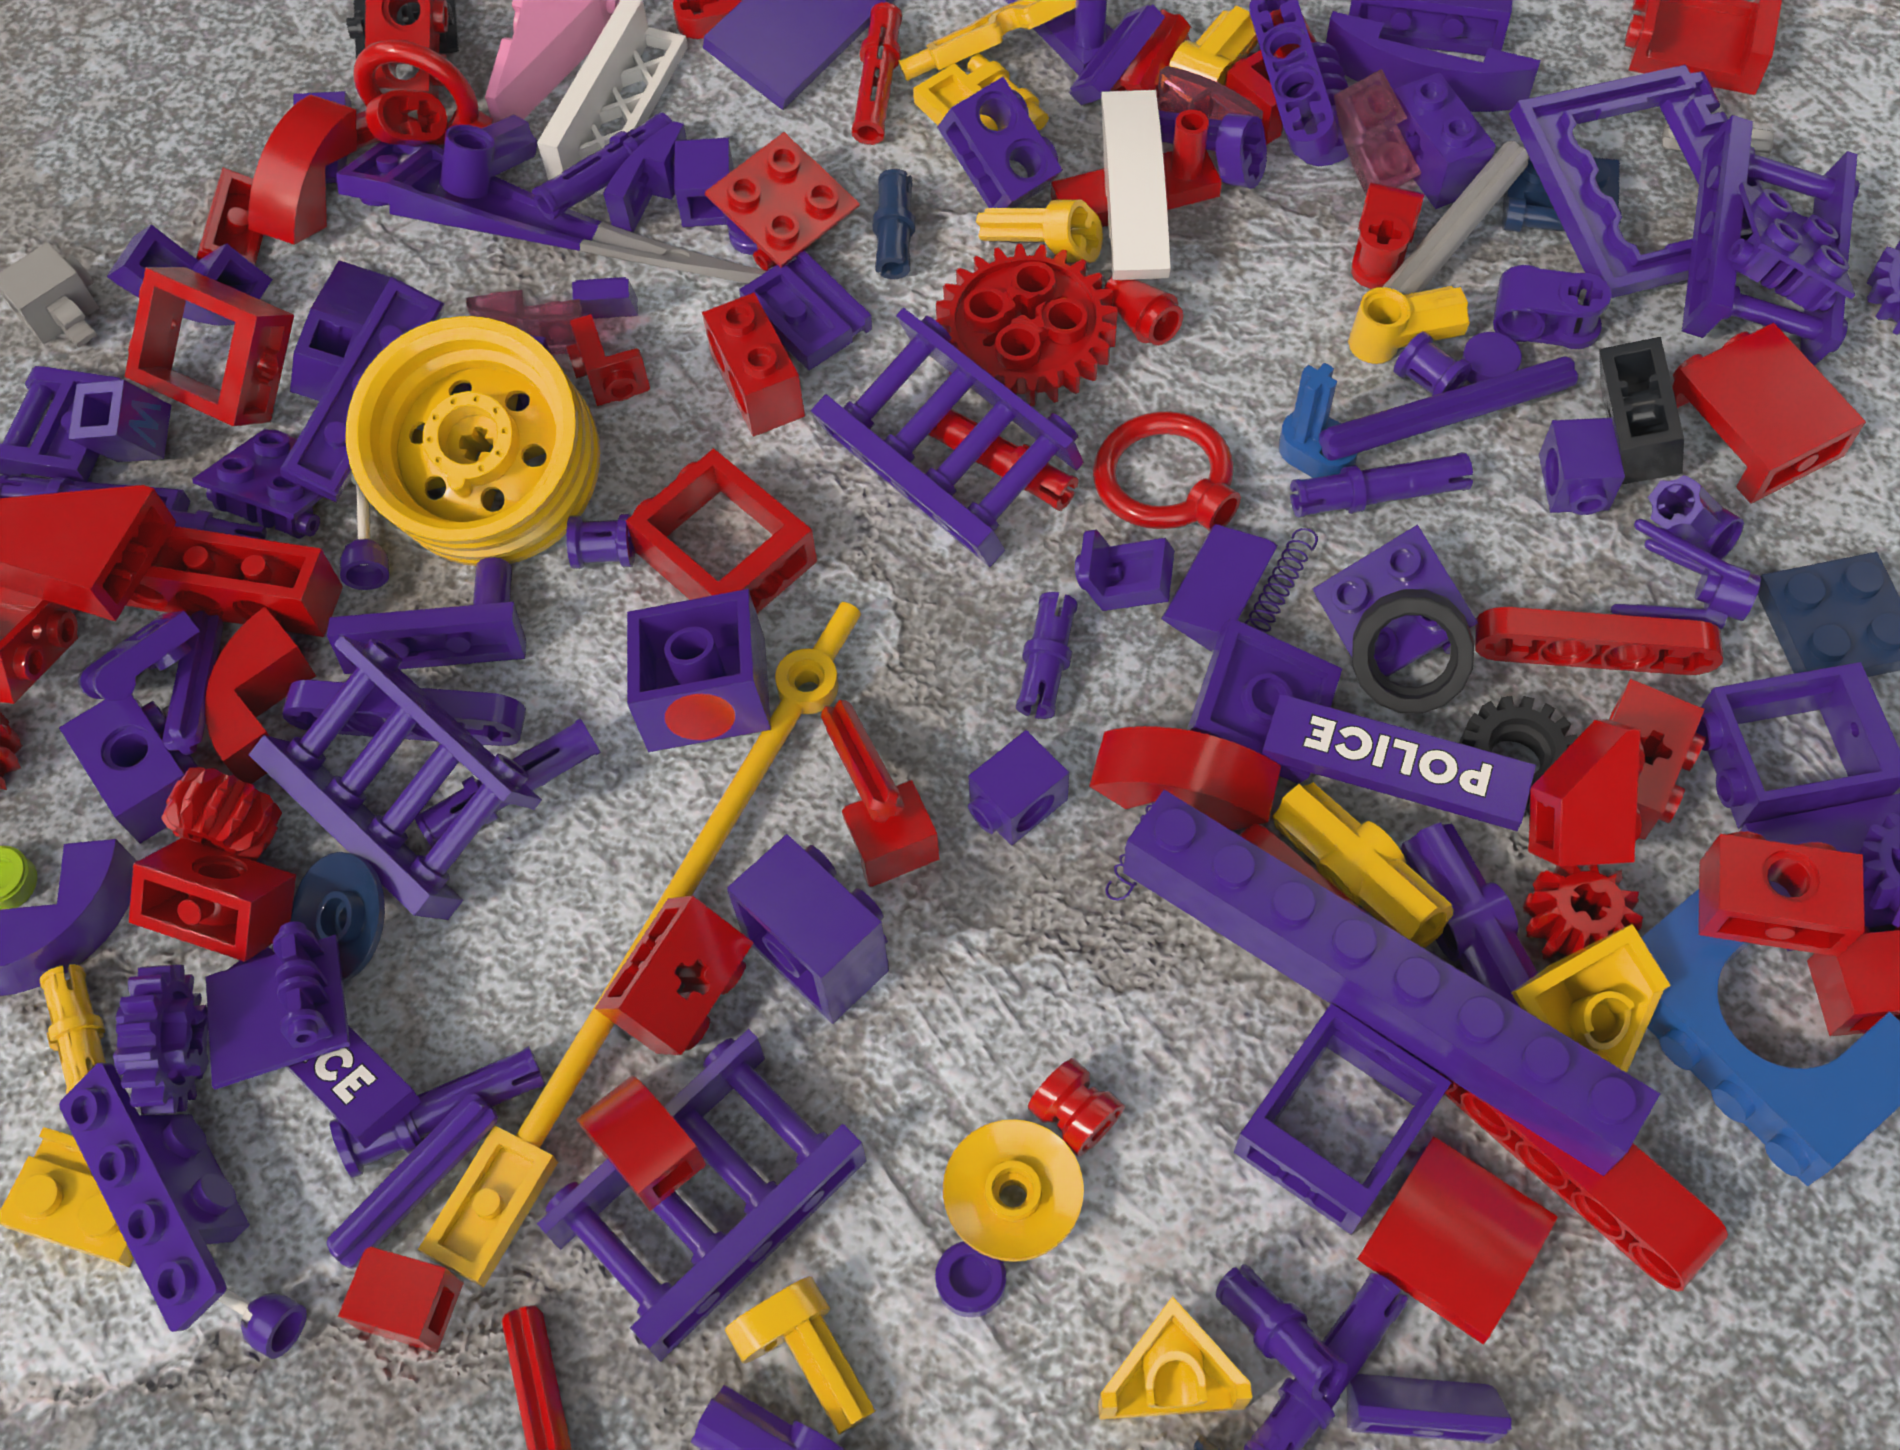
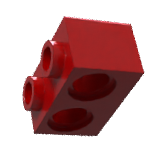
[365,0,448,99]
[702,292,805,437]

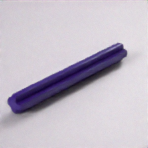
[1319,356,1579,461]

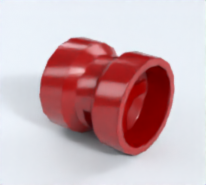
[1028,1058,1125,1157]

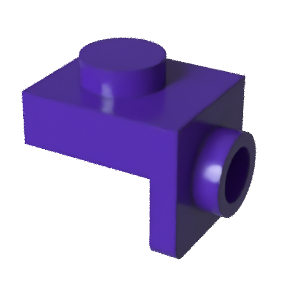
[1075,529,1175,611]

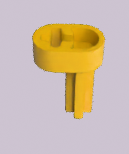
[976,200,1103,263]
[724,1276,876,1435]

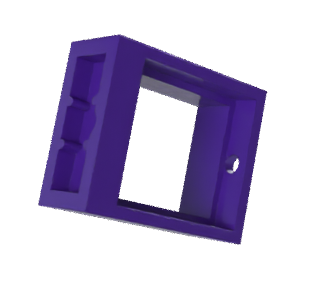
[1695,662,1900,829]
[1233,1003,1452,1235]

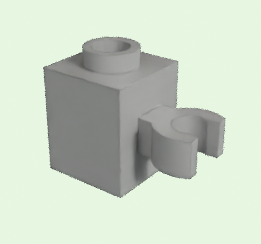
[0,242,99,348]

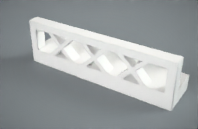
[537,0,688,194]

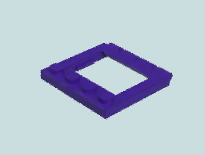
[1509,65,1764,298]

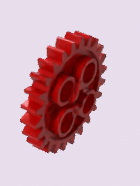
[936,244,1117,407]

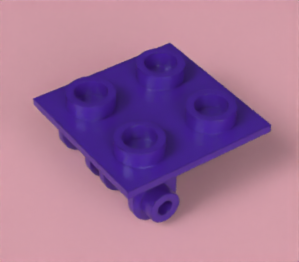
[1728,182,1856,312]
[192,428,323,539]
[1312,524,1478,677]
[205,921,350,1090]

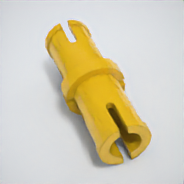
[39,964,106,1094]

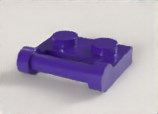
[0,366,121,482]
[78,611,200,701]

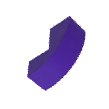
[106,224,273,326]
[0,839,137,996]

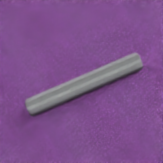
[1383,141,1529,295]

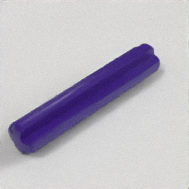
[162,610,224,755]
[326,1093,499,1269]

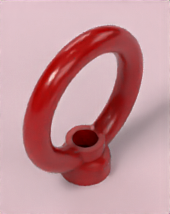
[353,40,493,145]
[1093,411,1241,531]

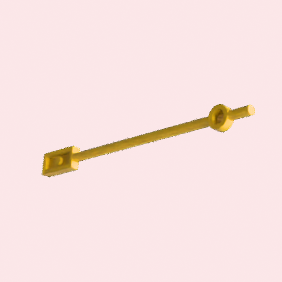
[418,602,861,1288]

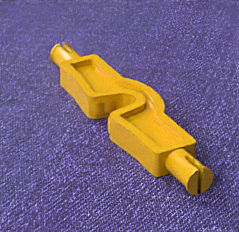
[898,0,1076,82]

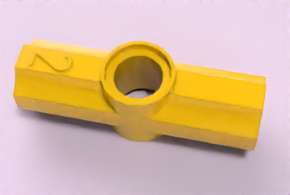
[1272,782,1453,948]

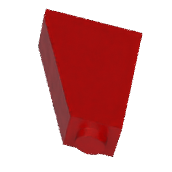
[0,485,177,622]

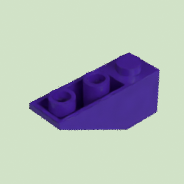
[290,260,391,401]

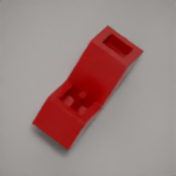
[248,94,357,245]
[205,607,316,784]
[1089,726,1281,831]
[576,1075,706,1211]

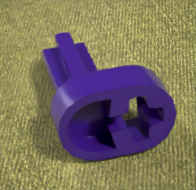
[1158,110,1267,189]

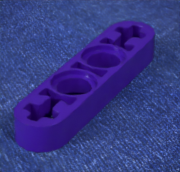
[1249,0,1338,160]
[282,680,526,746]

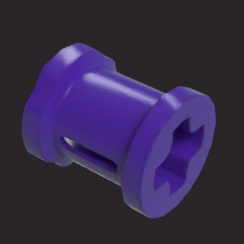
[1393,331,1472,396]
[566,514,635,569]

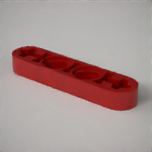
[1475,607,1723,675]

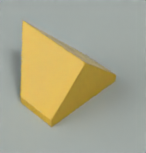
[1511,924,1671,1073]
[1098,1296,1252,1420]

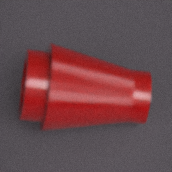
[1104,277,1184,346]

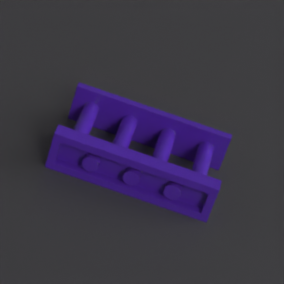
[1682,115,1860,366]
[810,307,1084,567]
[249,635,542,920]
[537,1028,867,1362]

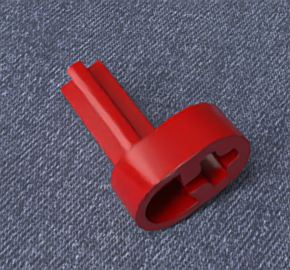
[356,90,448,148]

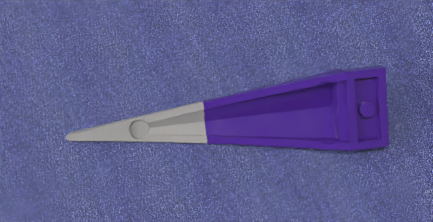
[336,141,767,283]

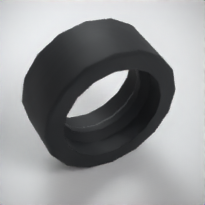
[1352,589,1474,714]

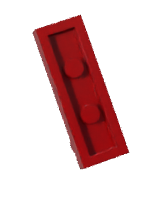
[1051,109,1222,230]

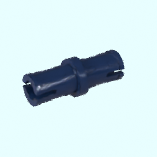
[872,169,916,279]

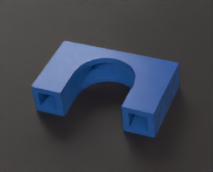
[1641,889,1900,1187]

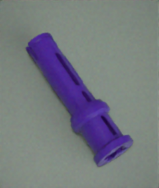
[329,1045,546,1179]

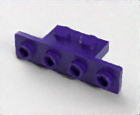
[59,1063,250,1332]

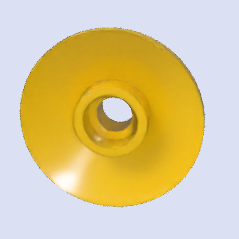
[943,1119,1084,1262]

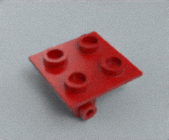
[705,132,860,271]

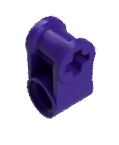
[1493,265,1612,349]

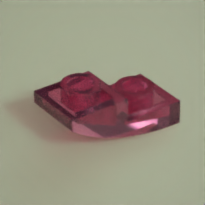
[1157,66,1263,120]
[1334,69,1422,195]
[466,290,585,355]

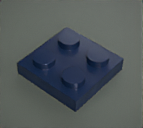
[1757,552,1900,677]

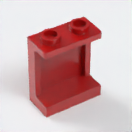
[1624,0,1782,95]
[1672,322,1866,504]

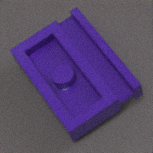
[739,250,872,371]

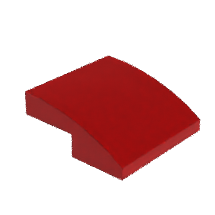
[1357,1136,1558,1345]

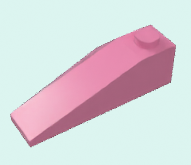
[485,0,620,123]

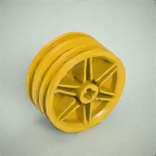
[346,316,600,566]

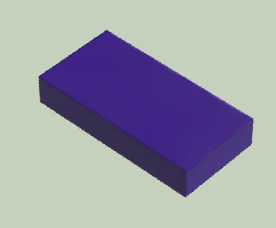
[1069,4,1165,106]

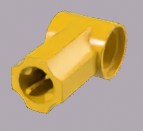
[1166,6,1258,107]
[1348,286,1470,364]

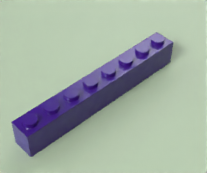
[1123,790,1660,1176]

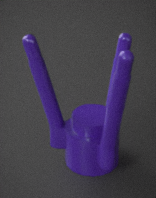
[1611,519,1761,629]

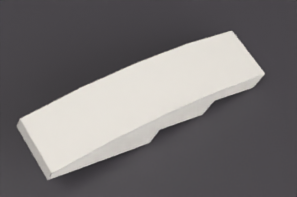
[1101,90,1171,280]

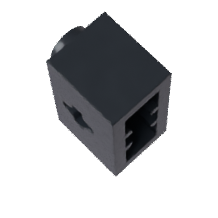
[1599,336,1684,485]

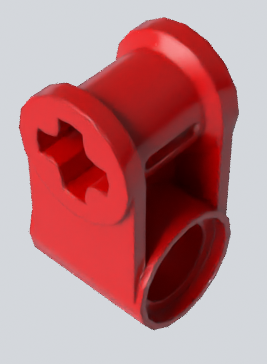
[1351,182,1425,289]

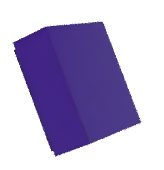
[572,277,638,319]

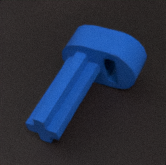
[1279,363,1358,478]

